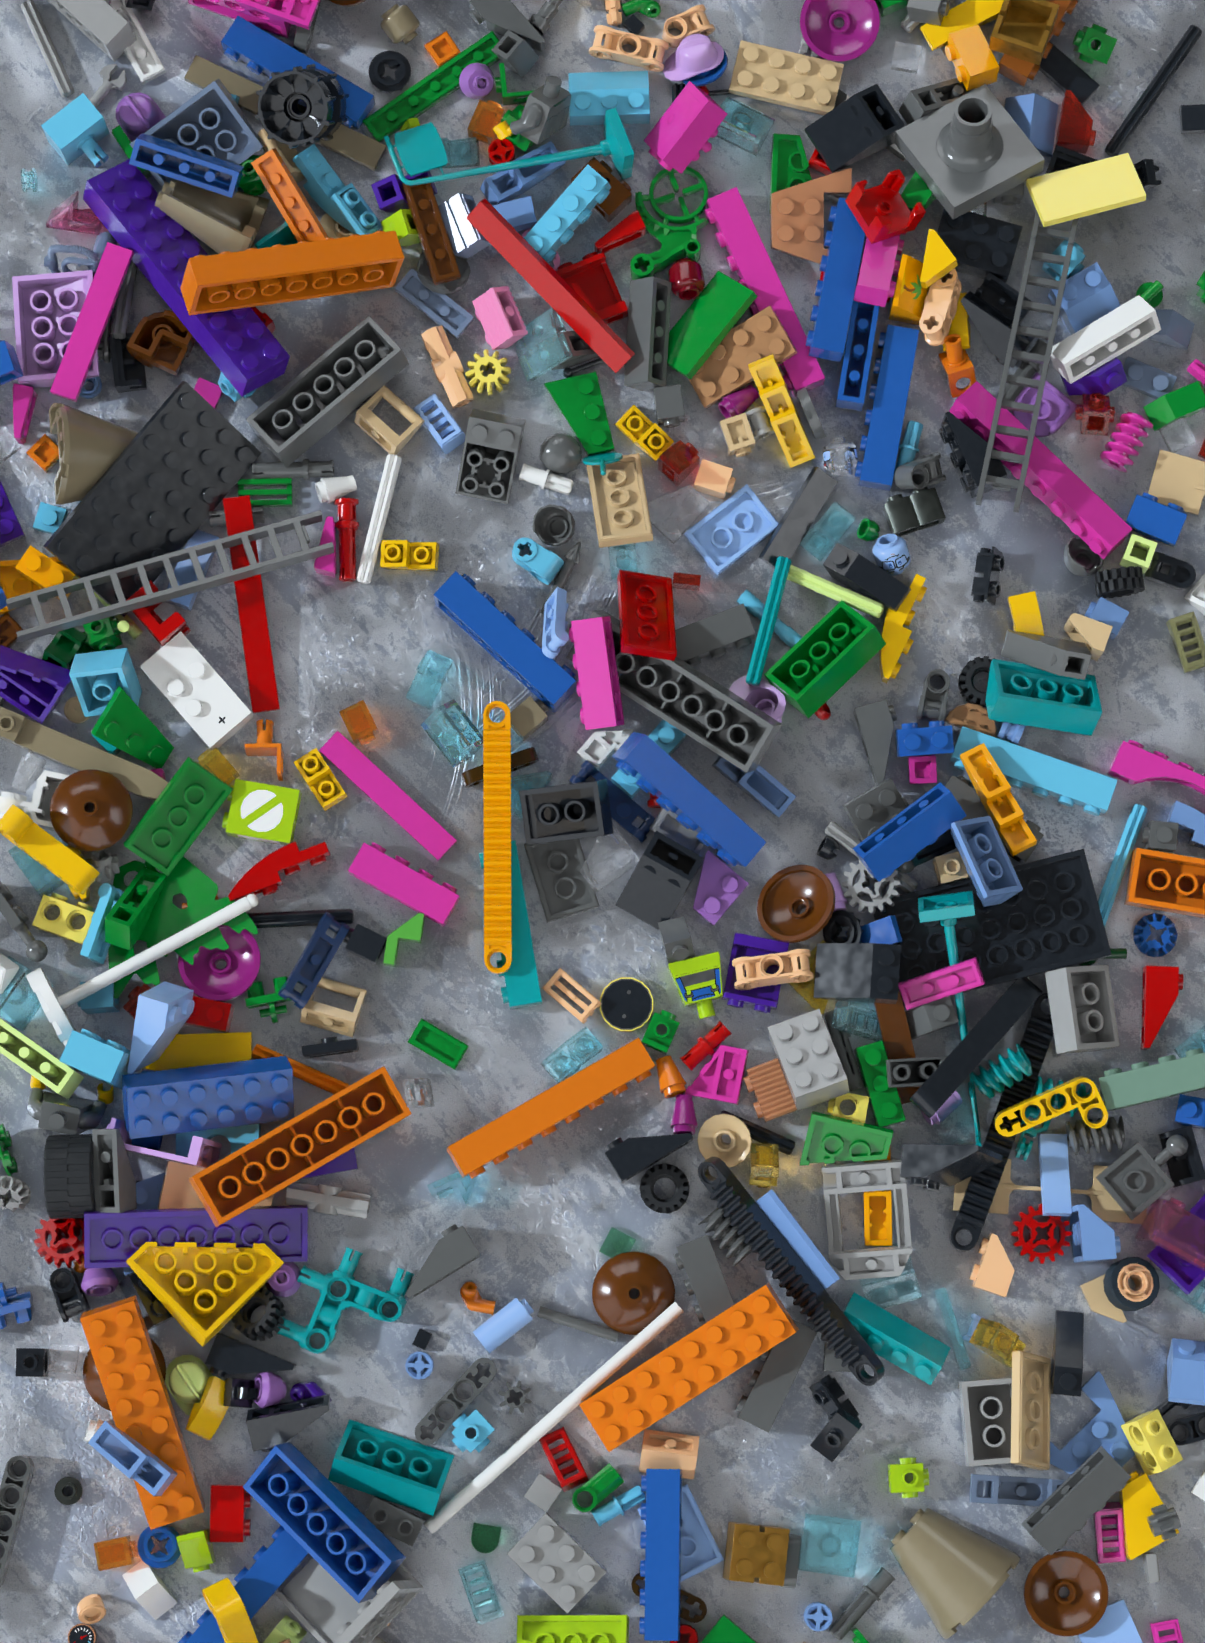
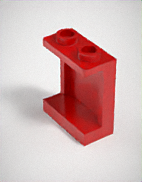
[556,252,628,325]

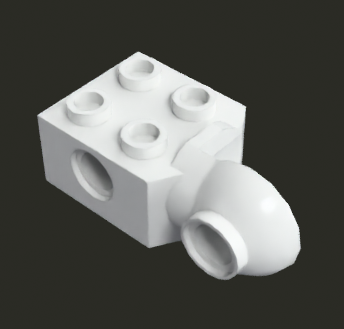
[0,770,95,832]

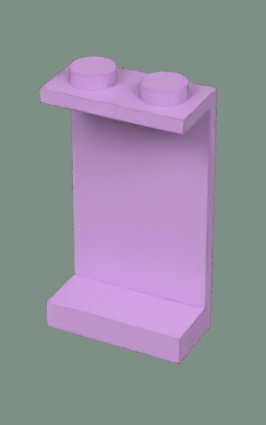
[106,1118,222,1168]

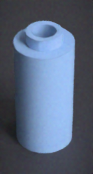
[473,1297,534,1354]

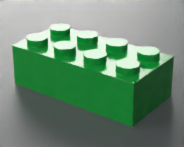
[764,600,886,719]

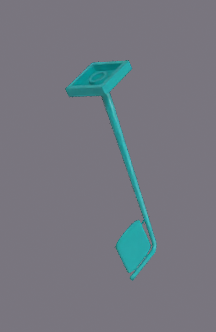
[384,107,634,186]
[918,891,982,1146]

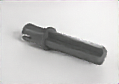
[1003,339,1047,410]
[829,1567,895,1640]

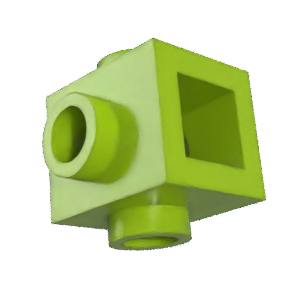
[888,1457,929,1498]

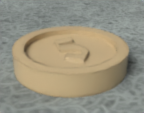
[64,696,90,724]

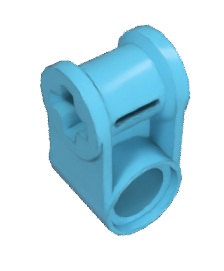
[512,538,564,585]

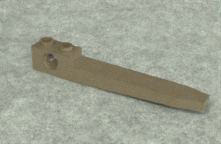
[0,706,168,800]

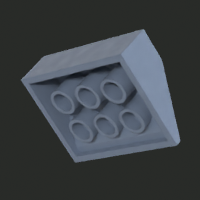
[130,79,264,188]

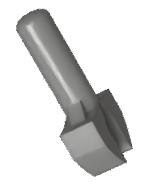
[90,64,127,108]

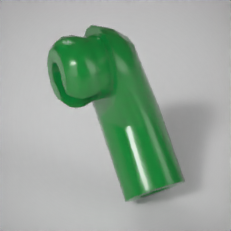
[621,0,661,18]

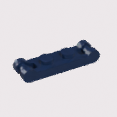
[568,760,655,844]
[278,912,350,1010]

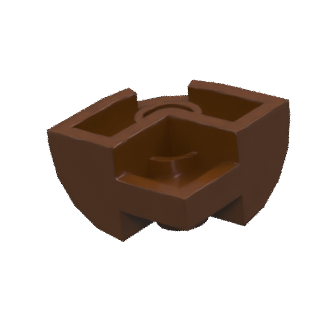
[127,309,196,376]

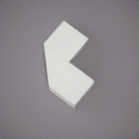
[577,729,637,770]

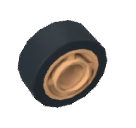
[1103,1257,1160,1311]

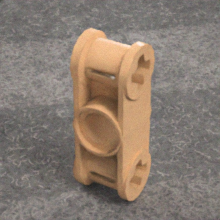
[588,25,669,72]
[919,268,962,346]
[732,949,814,990]

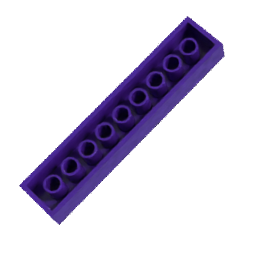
[83,159,290,397]

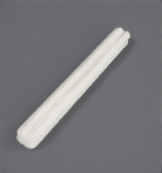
[356,454,402,584]

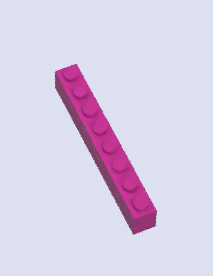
[704,187,825,397]
[949,381,1133,560]

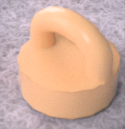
[77,1594,106,1624]

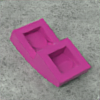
[907,754,937,784]

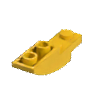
[879,574,927,684]

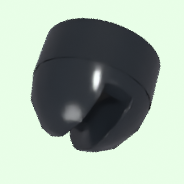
[817,836,840,860]

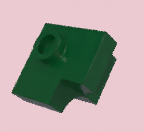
[42,627,96,670]

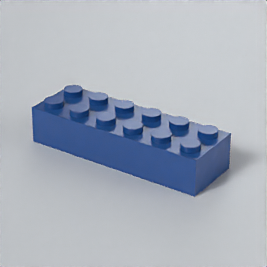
[433,571,576,713]
[612,732,766,867]
[122,1056,295,1139]
[243,1442,406,1603]

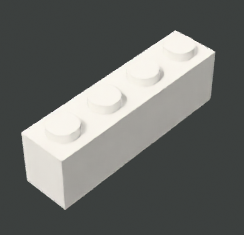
[1051,295,1161,384]

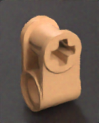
[662,4,715,48]

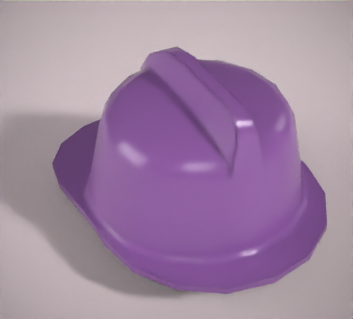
[116,93,166,142]

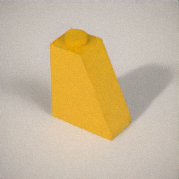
[1119,1471,1180,1560]

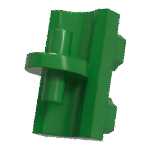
[245,976,292,1023]

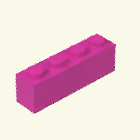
[854,233,906,307]
[569,616,625,730]
[348,842,460,927]

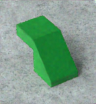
[1143,381,1205,431]

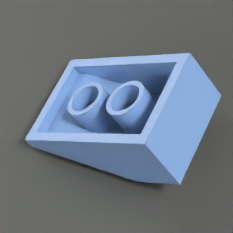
[127,981,195,1074]

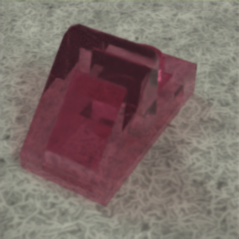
[46,191,103,235]

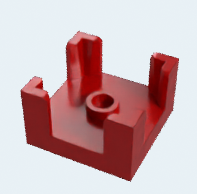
[845,169,926,244]
[126,580,191,647]

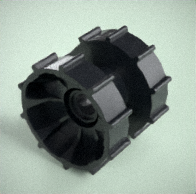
[255,64,349,149]

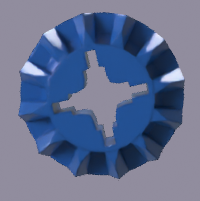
[1133,913,1178,957]
[137,1524,181,1569]

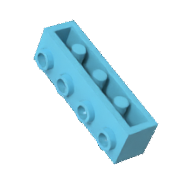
[524,165,611,264]

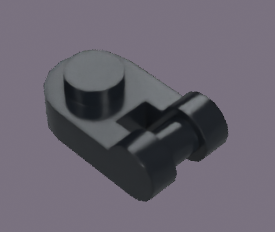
[1144,552,1196,590]

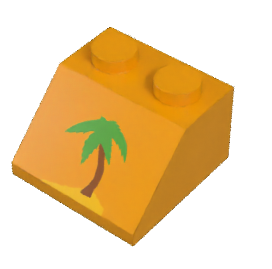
[889,254,930,325]

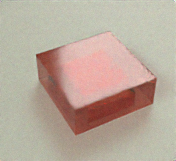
[672,572,701,591]

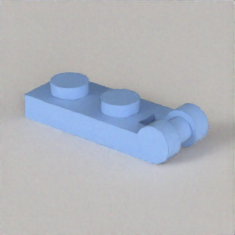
[542,587,569,659]

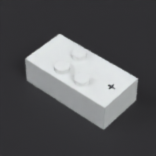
[139,631,254,752]

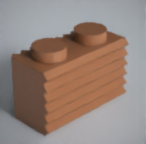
[743,1058,797,1123]

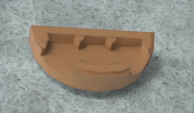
[944,703,997,738]

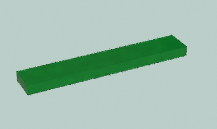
[363,31,500,143]

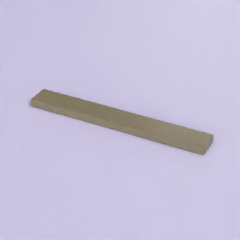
[184,55,387,171]

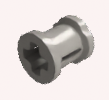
[746,406,775,440]

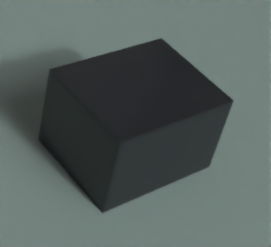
[623,14,645,35]
[412,1329,433,1350]

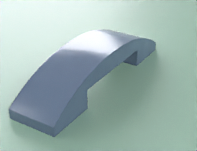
[969,1474,1066,1506]

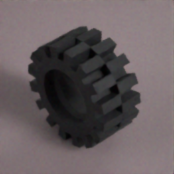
[1093,566,1145,598]
[958,656,995,708]
[640,1163,690,1213]
[231,1288,286,1341]

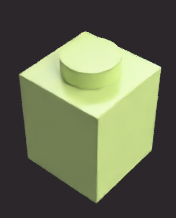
[1119,534,1158,574]

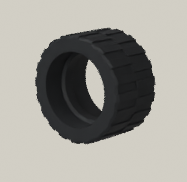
[43,1134,96,1219]

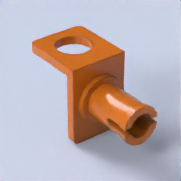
[939,334,976,398]
[245,719,284,781]

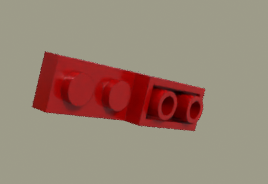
[228,841,330,902]

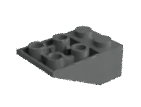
[455,409,526,504]

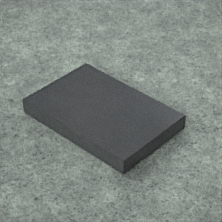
[524,839,599,923]

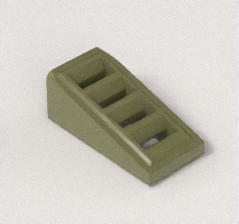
[1166,611,1205,674]

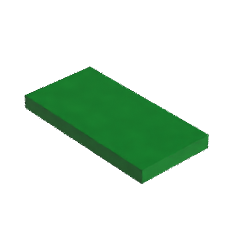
[667,271,757,380]
[123,757,233,876]

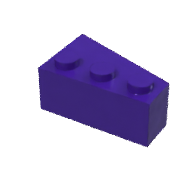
[0,645,72,724]

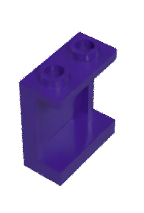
[722,933,789,1013]

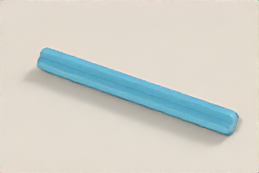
[1098,804,1147,927]

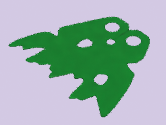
[108,856,258,999]

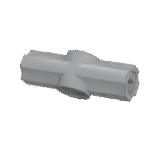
[285,1182,371,1219]

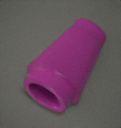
[718,385,759,419]
[671,1094,698,1135]

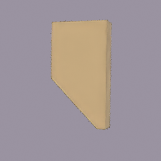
[1079,1274,1127,1323]

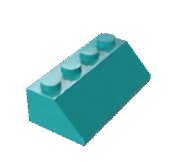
[985,659,1103,736]
[328,1419,454,1516]

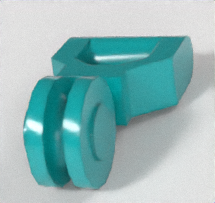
[1015,1105,1051,1161]

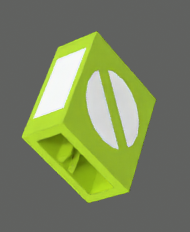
[222,779,302,846]

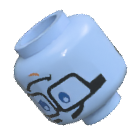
[873,534,911,576]

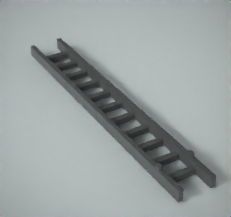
[976,210,1079,513]
[6,510,334,643]

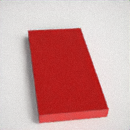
[617,570,677,661]

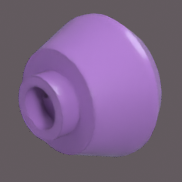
[459,63,495,99]
[265,1262,302,1297]
[81,1268,119,1297]
[254,1372,287,1408]

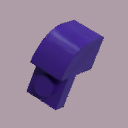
[371,171,438,213]

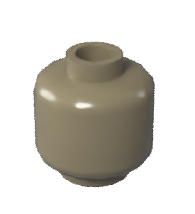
[380,4,420,44]

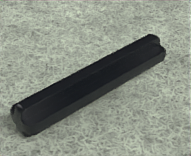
[720,1110,795,1155]

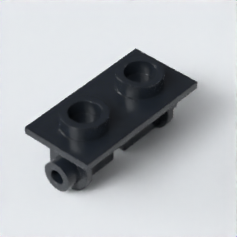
[971,546,1005,606]
[809,1374,860,1421]

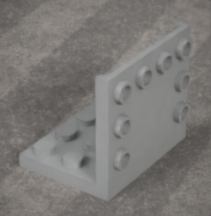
[276,1558,423,1643]

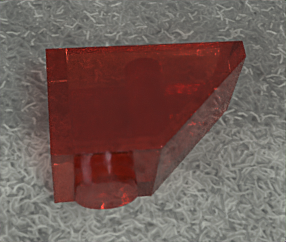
[1054,90,1096,154]
[658,440,700,487]

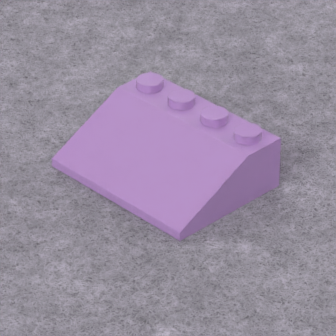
[12,270,99,388]

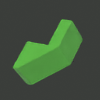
[383,913,425,967]

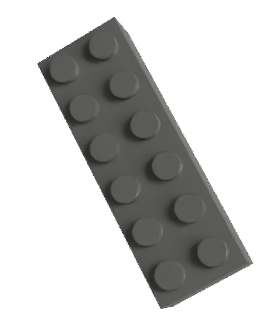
[246,316,409,468]

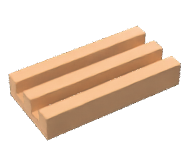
[542,968,602,1024]

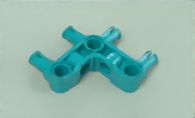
[276,1247,414,1354]

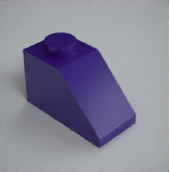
[1060,357,1127,395]

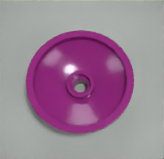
[800,0,880,62]
[178,925,261,1001]

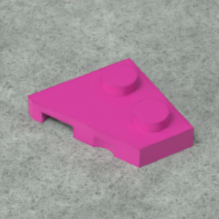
[685,1045,749,1105]

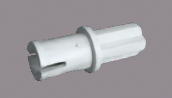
[519,463,573,495]

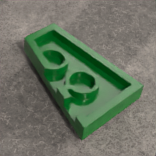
[544,372,614,456]

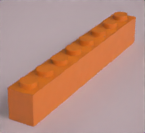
[446,1038,655,1179]

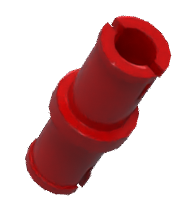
[680,1021,732,1071]

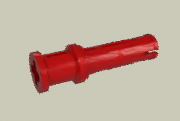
[335,498,359,581]

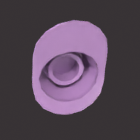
[663,33,724,81]
[729,676,786,723]

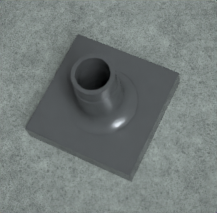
[895,84,1045,220]

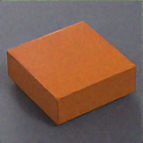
[424,31,461,68]
[26,434,59,473]

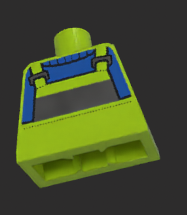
[668,951,723,1019]

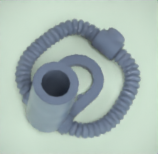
[44,232,117,277]

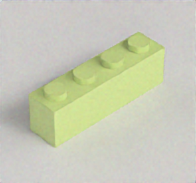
[0,1018,84,1100]

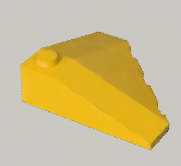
[126,1242,284,1347]

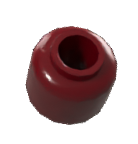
[668,258,705,300]

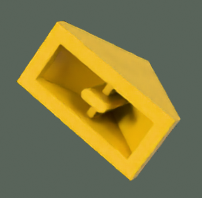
[920,229,958,288]

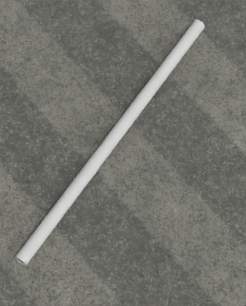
[424,1302,684,1534]

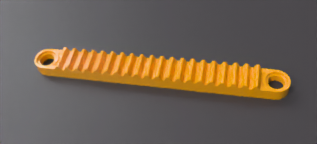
[483,701,512,975]

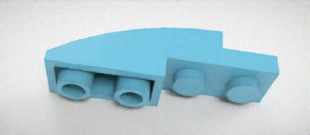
[292,144,382,235]

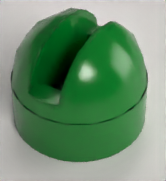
[857,518,880,542]

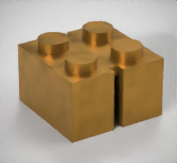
[989,0,1059,65]
[722,1522,790,1586]

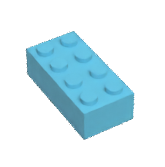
[59,1028,130,1090]

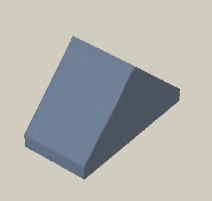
[1147,309,1195,350]

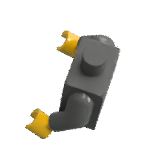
[493,76,571,145]
[27,1075,114,1135]

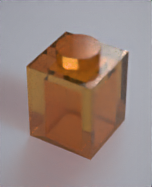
[467,100,505,145]
[339,700,379,745]
[94,1535,138,1571]

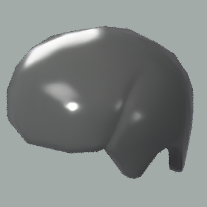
[540,433,582,475]
[532,504,575,546]
[1063,536,1104,576]

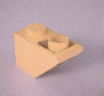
[969,1233,1015,1298]

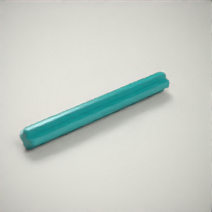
[746,556,792,686]

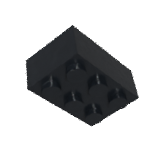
[937,208,1023,283]

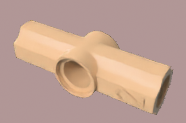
[421,325,474,409]

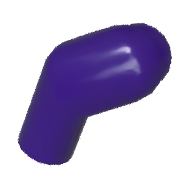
[290,1382,332,1402]

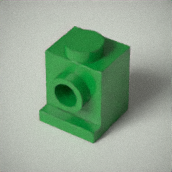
[641,1010,680,1055]

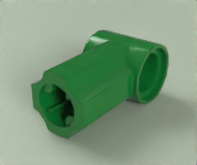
[572,1463,624,1513]

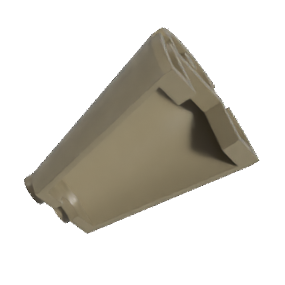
[155,178,270,254]
[49,403,138,505]
[890,1508,1021,1640]

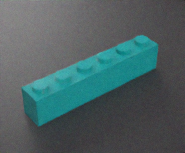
[479,840,542,1009]

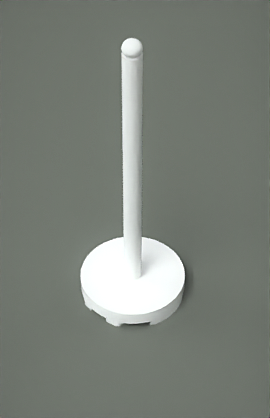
[26,894,259,1047]

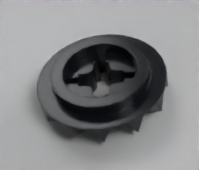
[369,51,411,94]
[823,910,864,943]

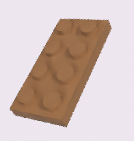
[688,306,798,409]

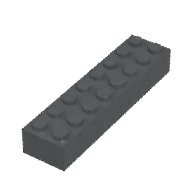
[566,610,782,773]

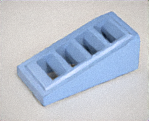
[413,393,465,454]

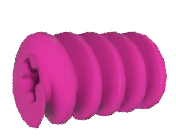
[1100,412,1154,473]

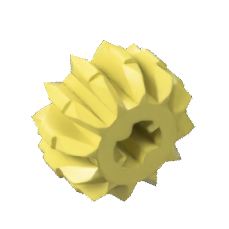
[465,349,511,396]

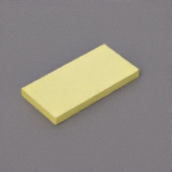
[1026,153,1146,227]

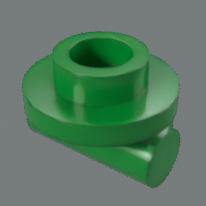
[1136,280,1164,308]

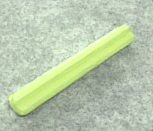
[787,565,884,618]

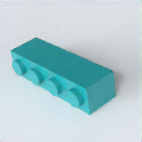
[842,1292,951,1385]

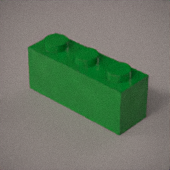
[854,1040,906,1128]

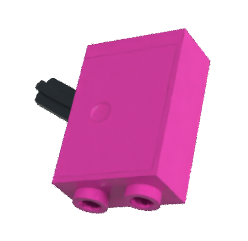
[643,81,728,174]

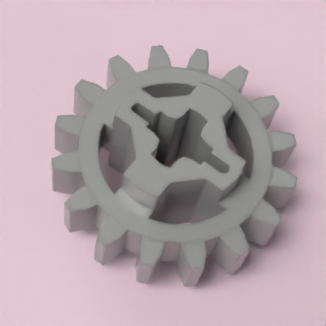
[842,857,902,915]

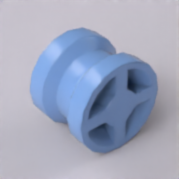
[996,722,1025,745]
[405,1352,434,1380]
[804,1602,833,1632]

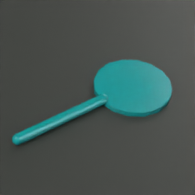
[582,452,623,476]

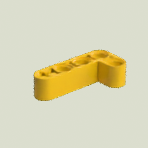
[0,804,100,895]
[994,1076,1108,1137]
[202,1577,258,1643]

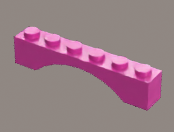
[1107,740,1205,796]

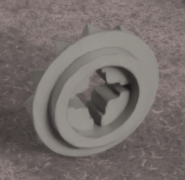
[0,1176,31,1212]

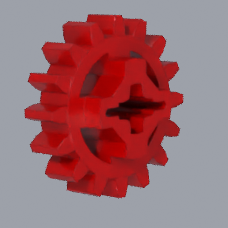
[1011,1204,1072,1264]
[34,1217,84,1268]

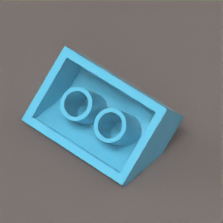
[568,71,650,126]

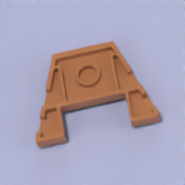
[771,168,852,265]

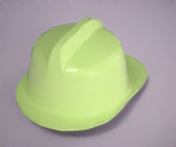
[165,1355,213,1416]

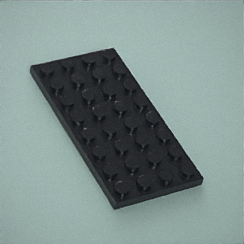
[43,381,261,617]
[874,849,1112,1008]

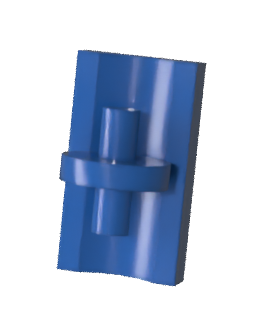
[0,1282,33,1329]

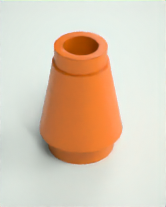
[656,1055,686,1098]

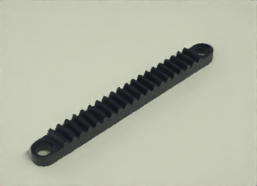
[949,993,1054,1252]
[698,1157,885,1386]

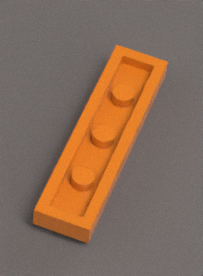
[251,148,329,242]

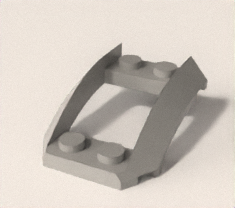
[821,1157,912,1280]

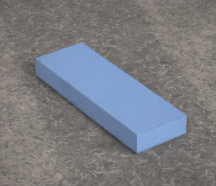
[1038,1134,1072,1216]

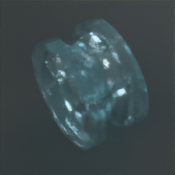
[21,168,38,192]

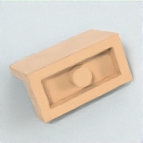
[639,1429,700,1479]

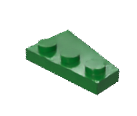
[769,133,812,214]
[91,686,174,769]
[799,1111,893,1166]

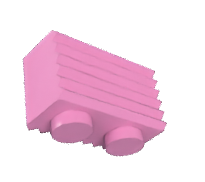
[472,286,528,350]

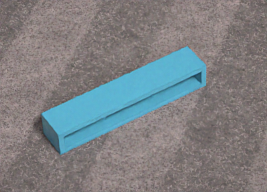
[950,726,1118,816]

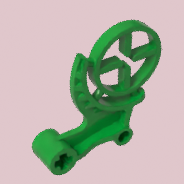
[630,166,709,280]

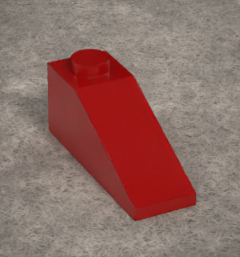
[1141,966,1184,1050]

